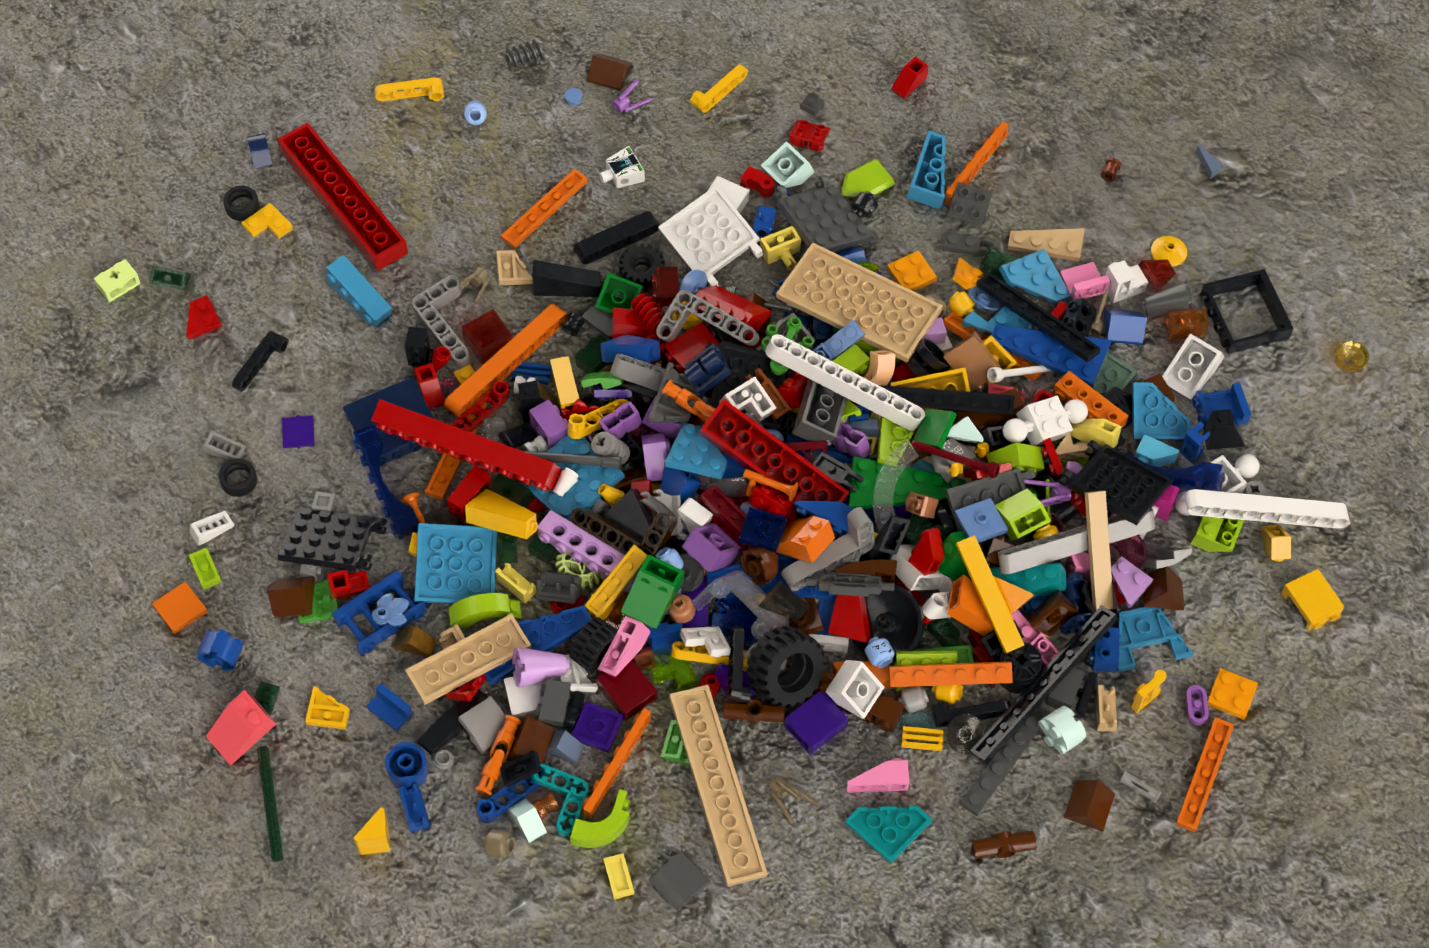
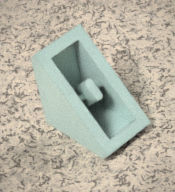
[947,416,984,444]
[508,799,547,843]

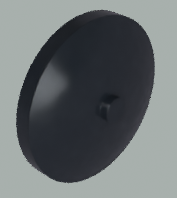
[849,585,924,662]

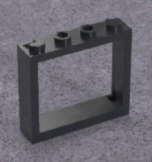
[1200,269,1294,354]

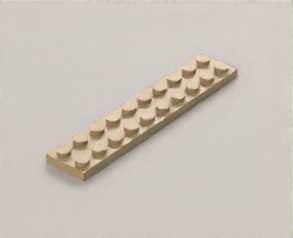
[669,685,768,887]

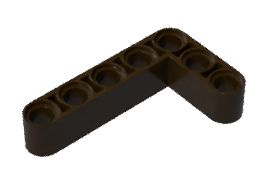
[571,508,677,557]

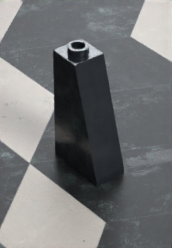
[532,260,604,297]
[604,489,666,555]

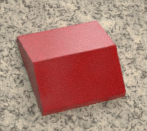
[611,308,650,340]

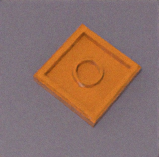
[152,582,208,634]

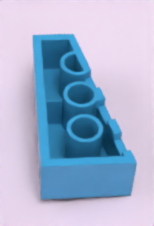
[906,131,946,210]

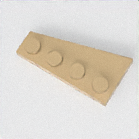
[1007,228,1085,262]

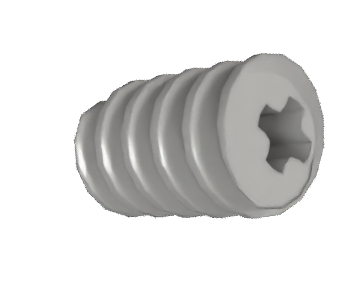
[591,432,630,464]

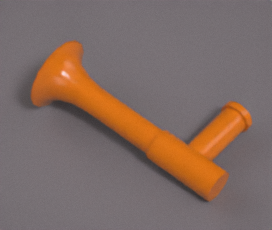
[743,469,798,502]
[401,492,427,524]

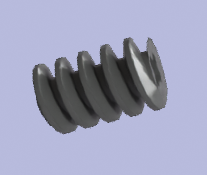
[505,39,544,70]

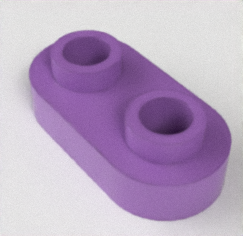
[1185,685,1209,725]

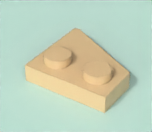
[496,250,533,285]

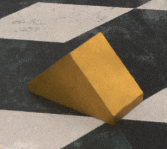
[392,626,437,657]

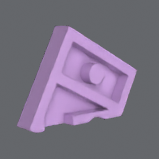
[1111,556,1153,608]

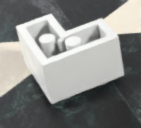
[1106,260,1148,303]
[719,377,776,423]

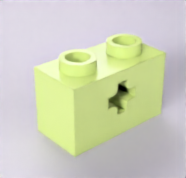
[94,259,141,303]

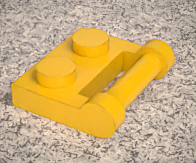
[1131,670,1167,713]

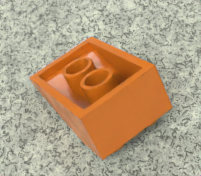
[766,516,835,563]

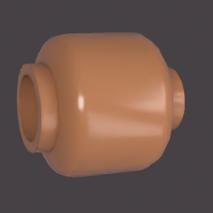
[668,594,696,624]

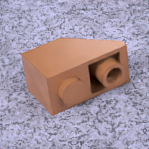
[905,491,939,518]

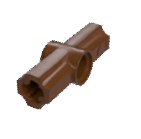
[723,699,785,724]
[971,831,1037,859]

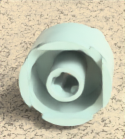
[1038,706,1086,755]

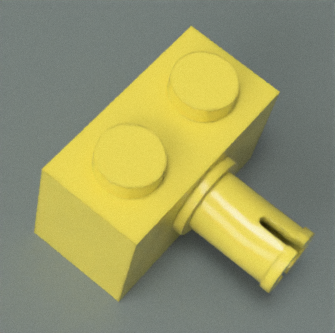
[760,226,801,270]

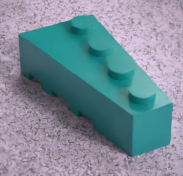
[990,563,1066,601]

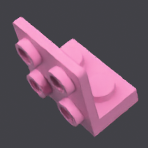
[1060,262,1110,300]

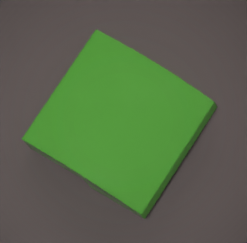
[581,371,624,390]
[298,579,340,623]
[661,720,690,766]

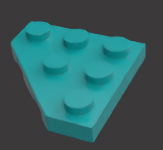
[845,806,933,865]

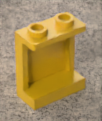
[1281,569,1345,631]

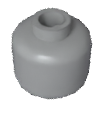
[898,686,929,713]

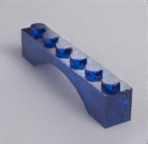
[352,424,419,540]
[1114,448,1225,492]

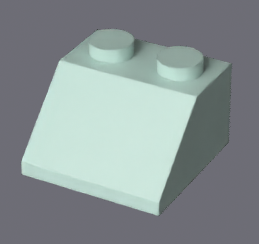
[760,141,814,188]

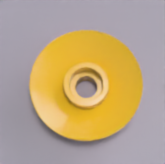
[1151,236,1187,267]

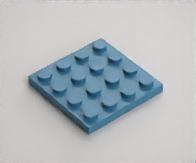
[518,434,625,522]
[414,523,497,604]

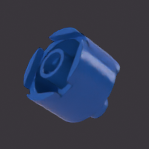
[196,629,244,671]
[385,742,429,789]

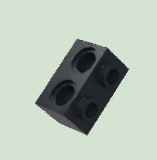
[1062,298,1097,337]
[404,327,431,368]

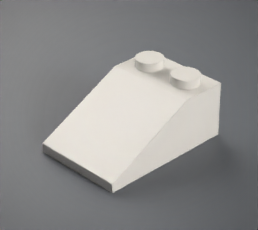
[1162,334,1225,400]

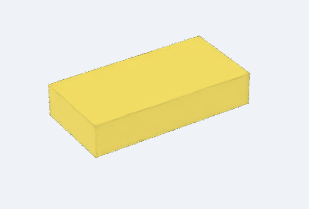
[603,853,634,900]

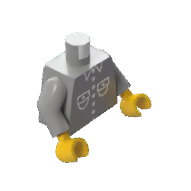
[929,438,989,483]

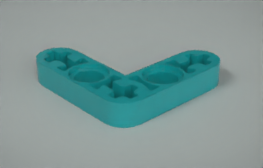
[531,764,589,837]

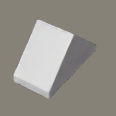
[677,498,713,533]

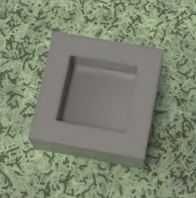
[312,491,336,512]

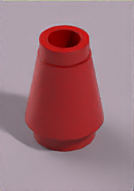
[429,346,451,373]

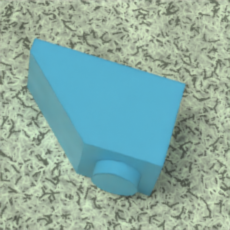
[1133,435,1180,468]

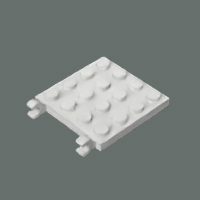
[658,185,763,287]

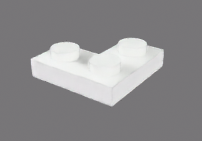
[680,626,731,657]

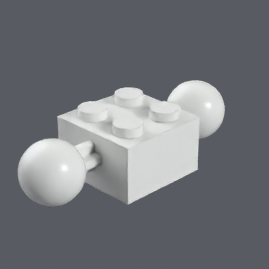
[1003,396,1088,446]
[1175,454,1260,516]

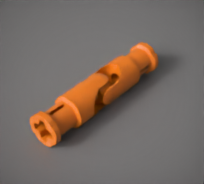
[661,379,715,423]
[474,715,522,797]

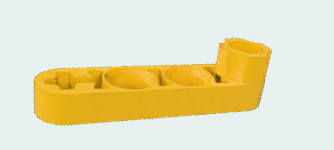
[690,64,748,113]
[374,78,444,101]
[567,399,629,439]
[671,641,750,671]

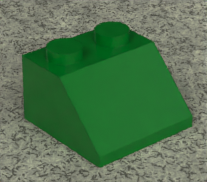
[595,273,644,314]
[938,531,988,581]

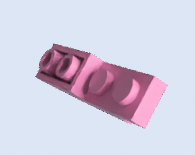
[1011,610,1059,668]

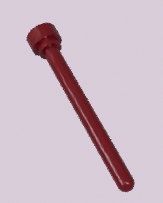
[911,440,1000,479]

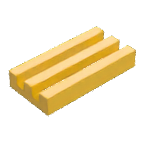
[901,726,943,751]

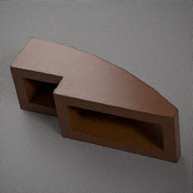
[835,559,897,583]

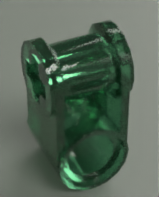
[925,618,960,647]

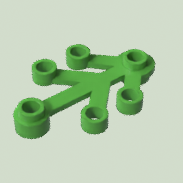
[761,317,814,375]

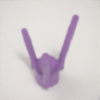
[612,79,652,113]
[1023,479,1071,508]

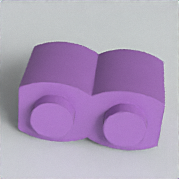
[599,402,642,440]
[832,422,871,459]

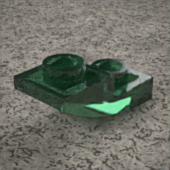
[253,682,280,716]

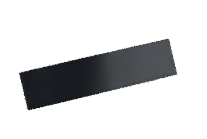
[864,515,911,561]
[417,689,488,755]

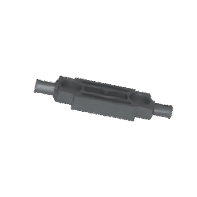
[806,572,895,597]

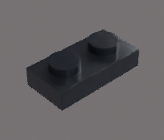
[500,750,542,788]

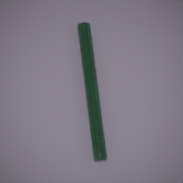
[257,746,283,862]

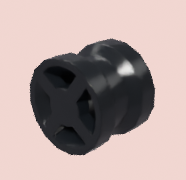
[562,313,585,336]

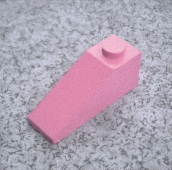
[598,616,651,677]
[846,758,909,793]

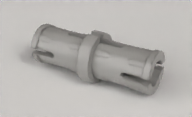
[1119,771,1162,803]

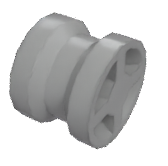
[1243,481,1265,496]

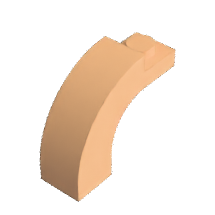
[847,350,895,399]

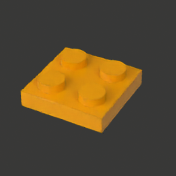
[887,250,937,291]
[1208,668,1258,720]

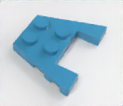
[961,281,1035,334]
[1117,607,1193,672]

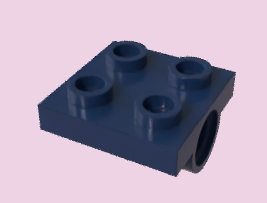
[684,343,731,395]

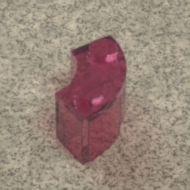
[1110,535,1147,569]

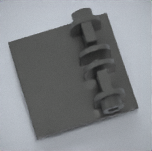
[947,182,993,226]

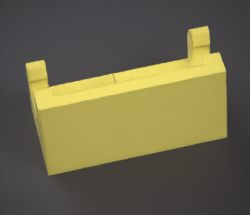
[495,562,537,604]

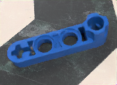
[476,771,545,823]

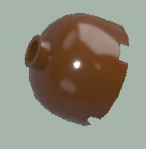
[740,546,779,586]

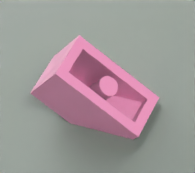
[1064,552,1091,581]

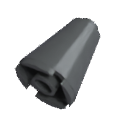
[1141,280,1194,317]

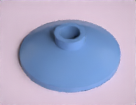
[678,269,707,302]
[968,286,1001,311]

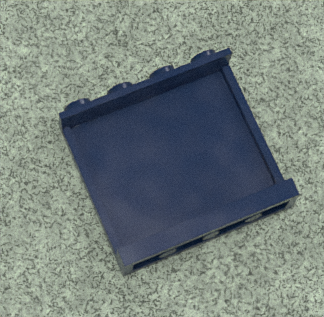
[343,377,434,469]

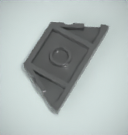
[647,362,698,423]

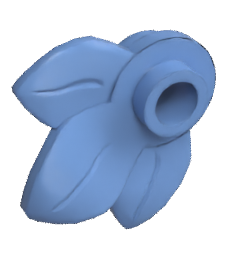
[372,593,409,626]

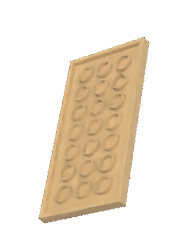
[776,243,943,362]

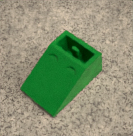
[621,555,684,630]

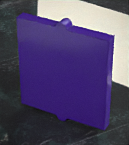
[282,415,315,449]

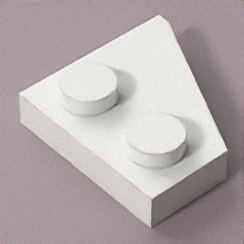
[557,655,598,692]

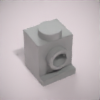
[300,564,325,583]

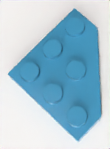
[999,249,1071,304]
[1132,382,1191,440]
[665,423,727,479]

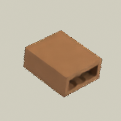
[943,332,1002,392]

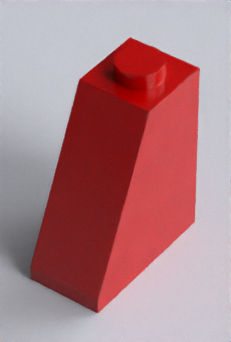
[828,595,872,643]

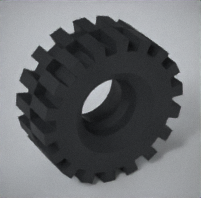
[619,243,665,292]

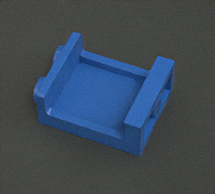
[1192,382,1251,430]

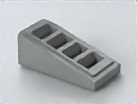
[202,431,246,460]

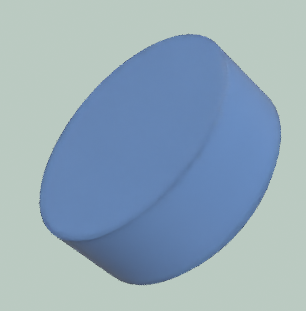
[565,88,583,106]

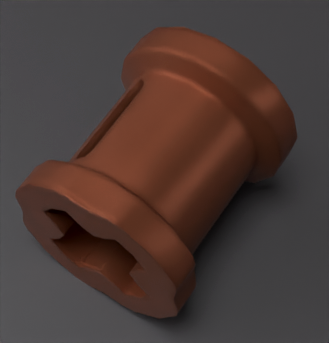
[1101,158,1122,182]

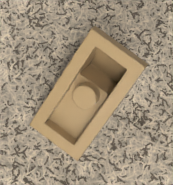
[1056,433,1092,461]

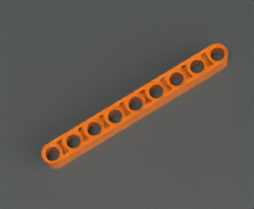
[444,304,568,417]

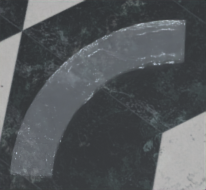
[873,440,919,532]

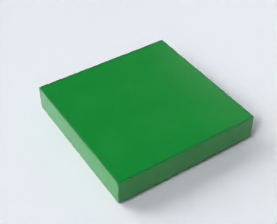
[913,410,957,449]

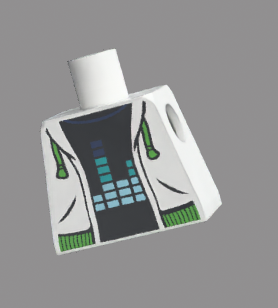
[599,146,645,188]

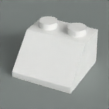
[825,660,884,719]

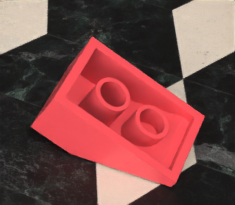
[206,690,277,765]

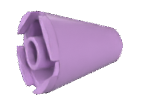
[512,647,570,688]

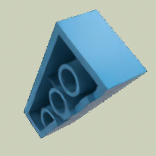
[325,255,392,328]

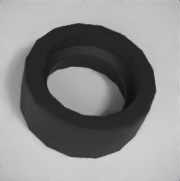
[223,185,259,221]
[219,458,257,497]

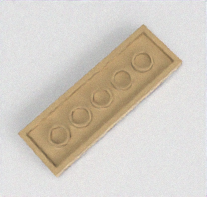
[405,614,531,705]

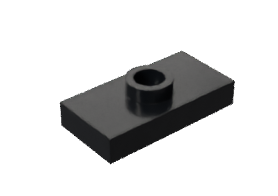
[498,422,538,448]
[1077,671,1098,716]

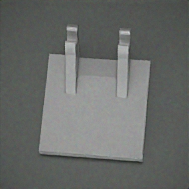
[640,489,682,536]

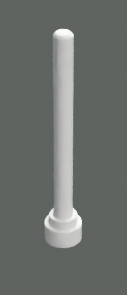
[987,365,1052,383]

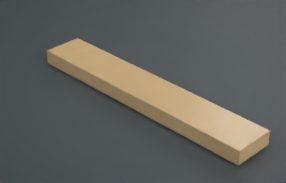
[1085,491,1114,611]

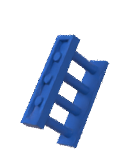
[332,570,427,656]

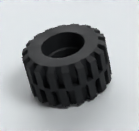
[569,617,618,672]

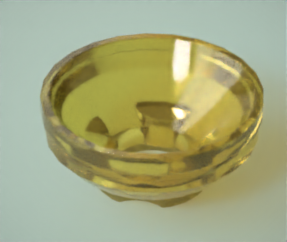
[1334,341,1369,373]

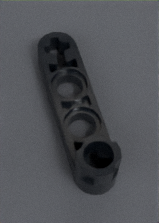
[232,331,289,392]
[727,625,752,703]
[931,700,1011,728]

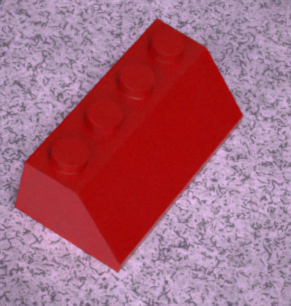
[695,285,772,341]

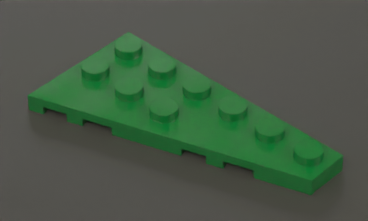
[848,456,965,509]

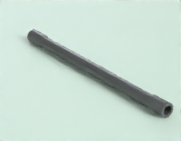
[523,451,622,468]

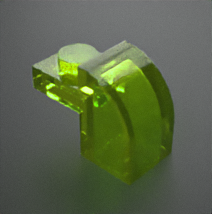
[651,656,697,692]

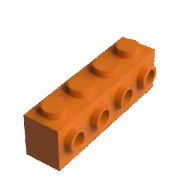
[1053,371,1128,429]

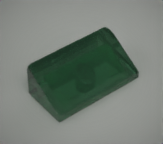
[149,265,191,291]

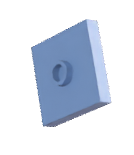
[954,498,1008,543]

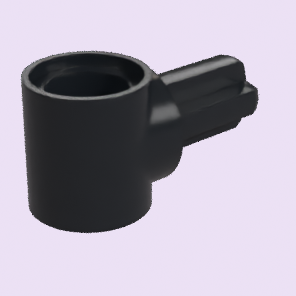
[563,691,585,730]

